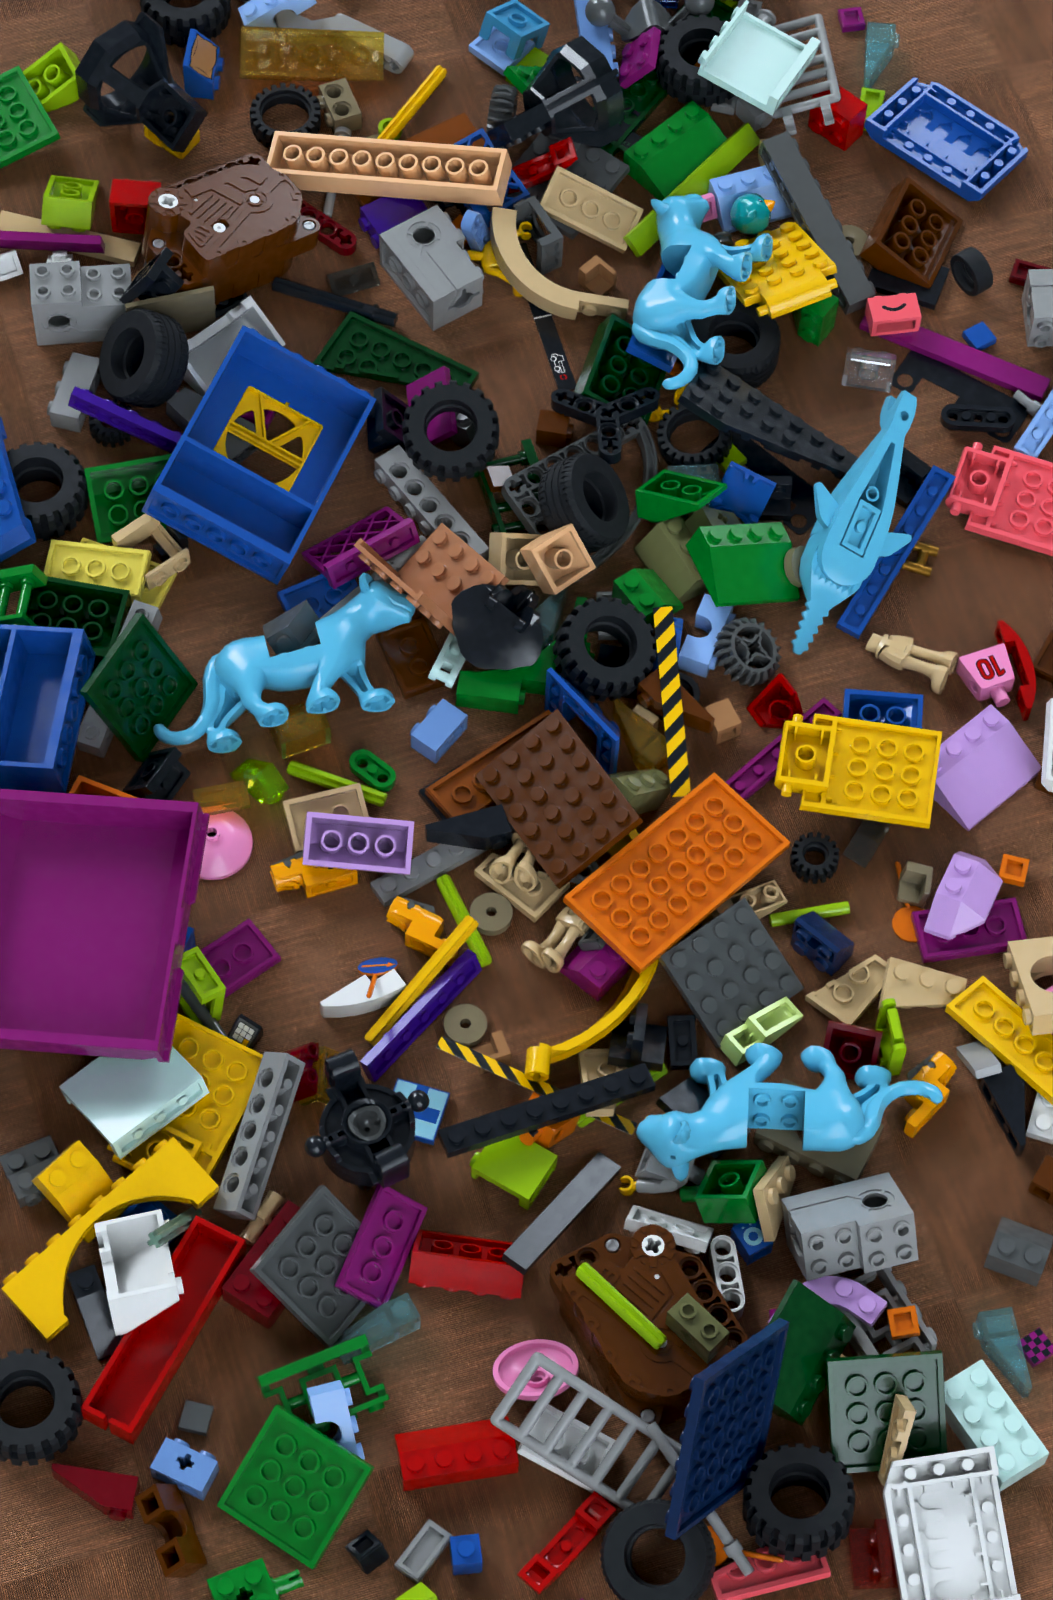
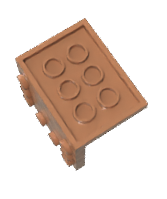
[353,523,510,637]

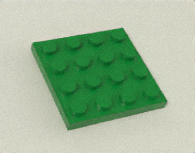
[0,65,61,169]
[216,1405,375,1569]

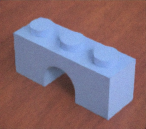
[238,0,317,39]
[678,593,736,678]
[306,1380,365,1460]

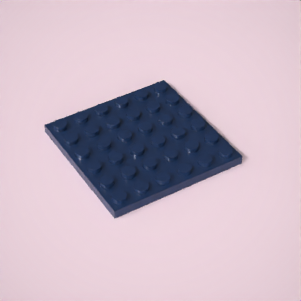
[665,1318,790,1540]

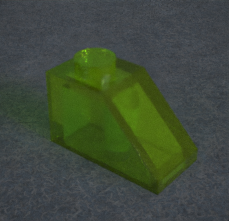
[229,758,289,804]

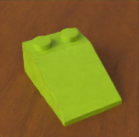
[23,42,80,113]
[41,175,99,232]

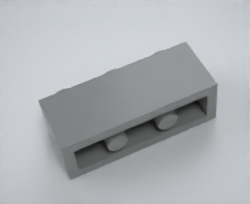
[47,352,101,433]

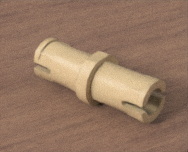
[239,1190,284,1246]

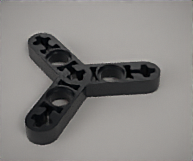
[551,387,660,465]

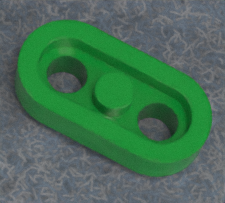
[349,749,396,792]

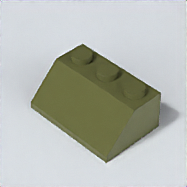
[634,516,708,603]
[609,769,671,814]

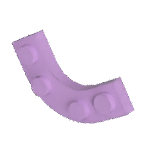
[768,1276,888,1328]

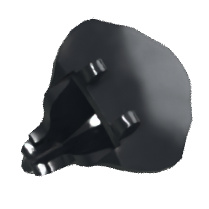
[451,584,544,670]

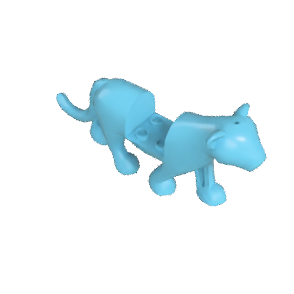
[632,194,773,390]
[153,573,416,753]
[636,1043,943,1182]

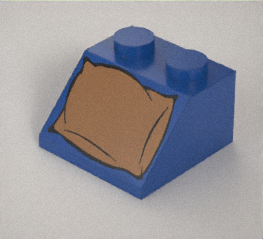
[183,29,224,100]

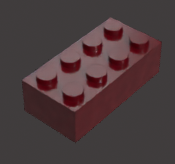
[221,1200,300,1330]

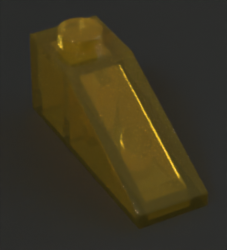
[612,699,668,771]

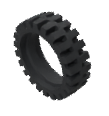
[250,83,321,148]
[657,403,732,474]

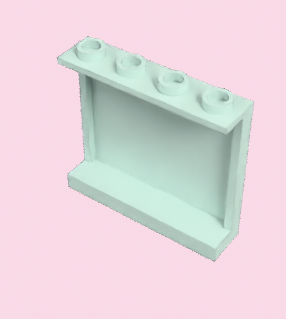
[697,0,821,116]
[59,1046,210,1160]

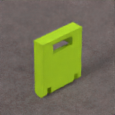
[875,998,907,1076]

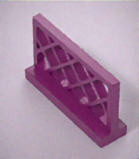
[301,506,420,589]

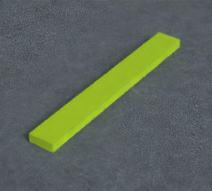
[623,123,760,257]

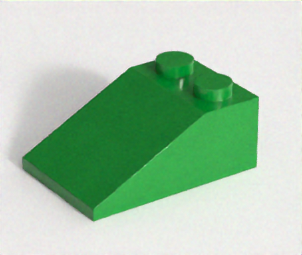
[635,469,727,523]

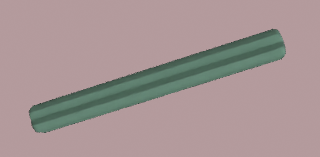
[147,1207,202,1248]

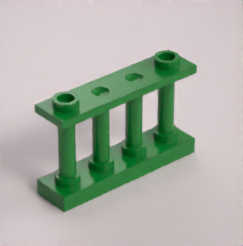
[0,564,48,626]

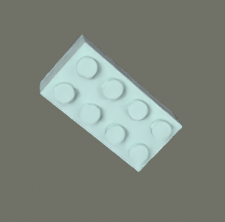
[944,1359,1049,1492]

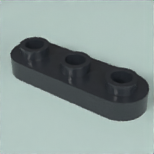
[940,404,1016,433]

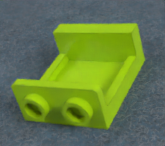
[179,946,226,1025]
[469,1135,558,1210]

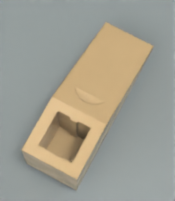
[700,880,787,926]

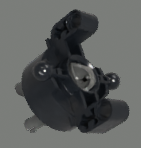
[304,1048,430,1191]

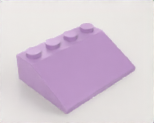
[933,704,1041,831]

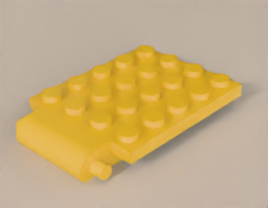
[717,222,838,319]
[774,713,942,829]
[107,1013,263,1177]

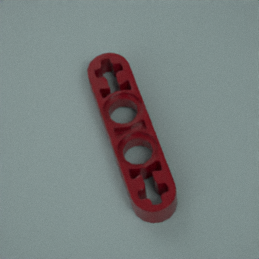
[301,200,357,256]

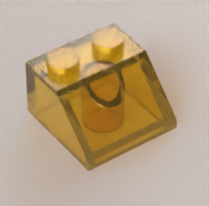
[269,700,331,759]

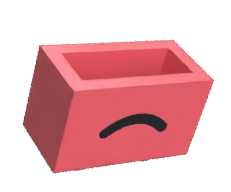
[865,293,922,337]

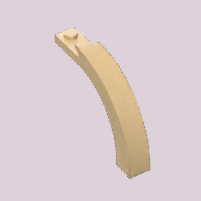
[490,207,629,320]

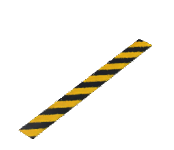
[653,606,691,797]
[436,1036,637,1135]

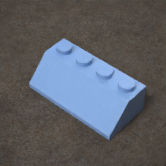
[708,165,793,233]

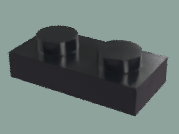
[667,1015,698,1070]

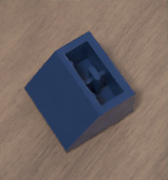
[790,911,855,977]

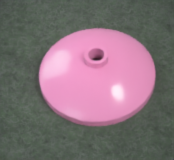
[200,807,253,880]
[493,1339,579,1401]

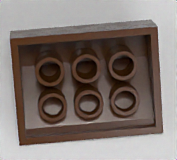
[859,177,963,289]

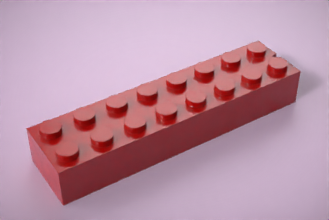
[81,1215,247,1445]

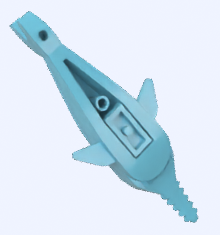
[791,390,917,655]

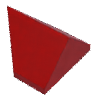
[746,673,803,729]

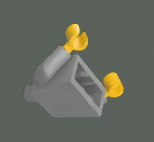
[619,1115,705,1196]

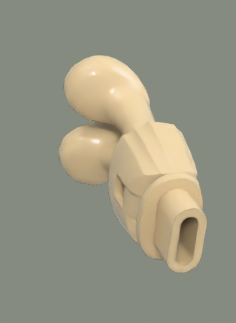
[865,633,958,695]
[489,831,538,891]
[521,906,590,973]

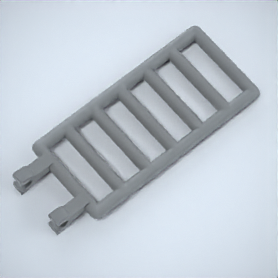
[771,14,841,135]
[490,1352,681,1510]

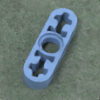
[461,209,490,251]

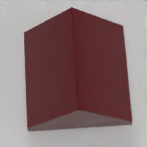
[823,1020,883,1080]

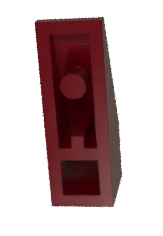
[51,1463,140,1521]

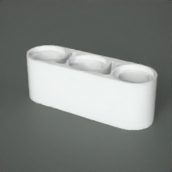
[708,1235,745,1320]

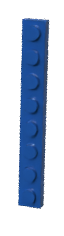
[836,465,956,639]

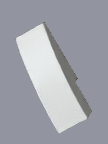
[320,969,406,1018]

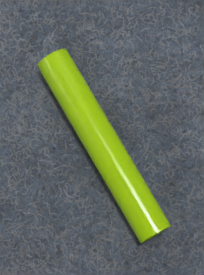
[769,901,850,927]

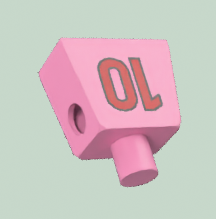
[956,643,1015,707]

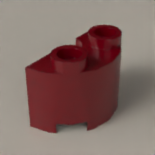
[285,1042,319,1102]

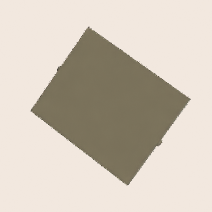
[125,286,217,333]

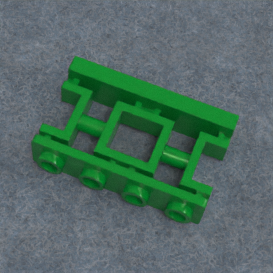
[255,1334,390,1433]

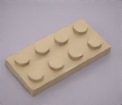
[540,166,644,254]

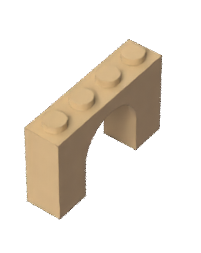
[1003,936,1053,1036]

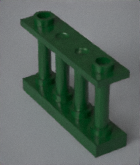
[473,438,549,533]

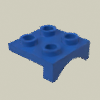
[709,461,777,524]

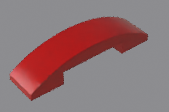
[508,137,578,194]
[994,620,1036,721]
[517,1491,617,1595]

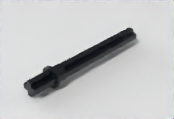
[272,277,398,327]

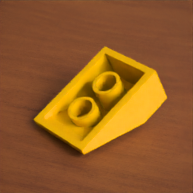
[32,1140,127,1244]

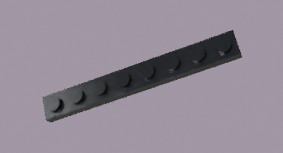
[438,1063,656,1158]

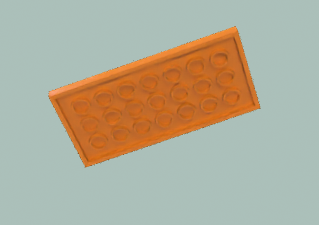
[563,772,791,974]

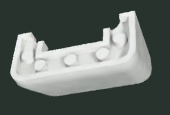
[183,295,286,396]
[94,1209,184,1336]

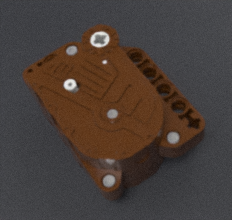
[142,154,320,305]
[549,1224,748,1438]

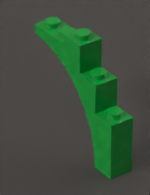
[456,596,595,714]

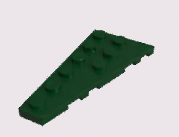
[313,311,479,387]

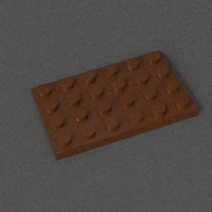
[475,709,644,889]

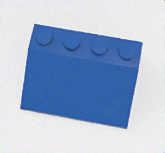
[842,689,923,729]

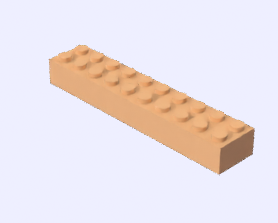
[267,131,512,207]

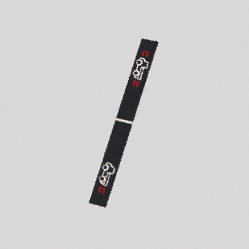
[520,243,576,390]

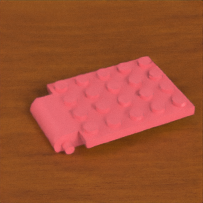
[945,442,1053,556]

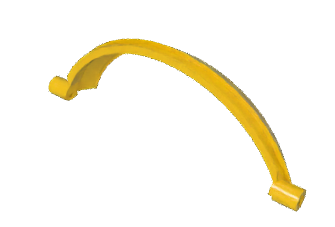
[524,829,659,1082]

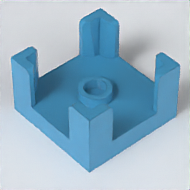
[479,0,550,60]

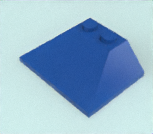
[544,667,620,775]

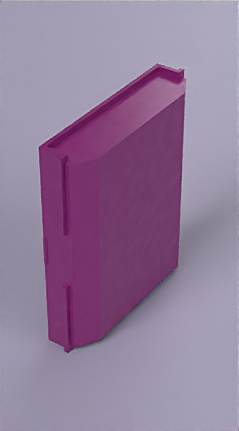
[0,789,210,1063]

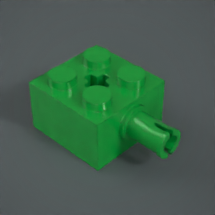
[680,1160,767,1224]
[206,1558,304,1600]

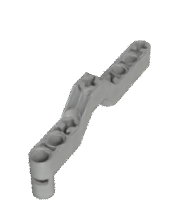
[240,0,414,74]

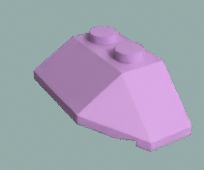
[924,851,1003,940]

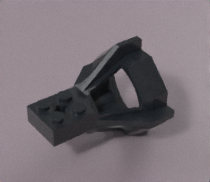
[75,12,208,153]
[486,36,625,149]

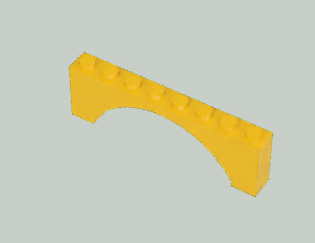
[1,1137,219,1343]

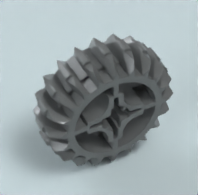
[486,84,518,150]
[713,617,782,687]

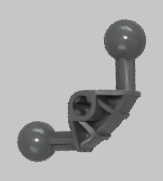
[585,0,715,43]

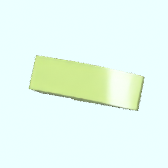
[720,996,804,1066]

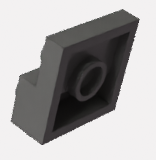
[0,1135,60,1208]

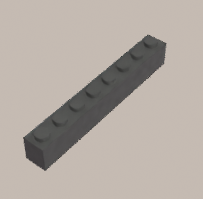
[759,131,876,315]

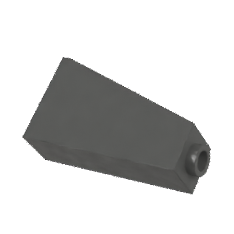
[166,387,259,464]

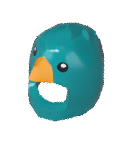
[730,193,775,235]

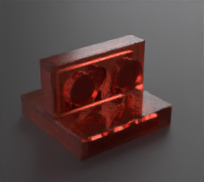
[848,1519,898,1590]

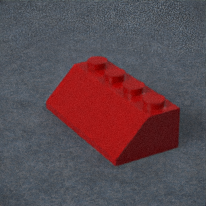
[408,1229,525,1300]
[394,1416,519,1492]

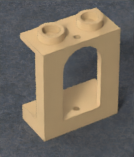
[111,513,191,591]

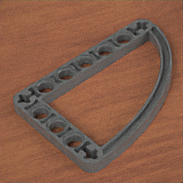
[501,417,658,583]

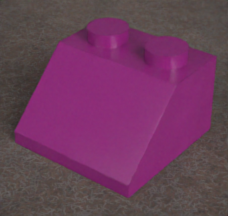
[560,943,631,1002]

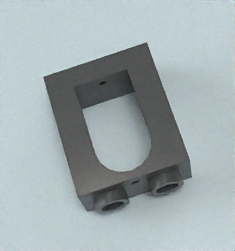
[513,196,564,275]

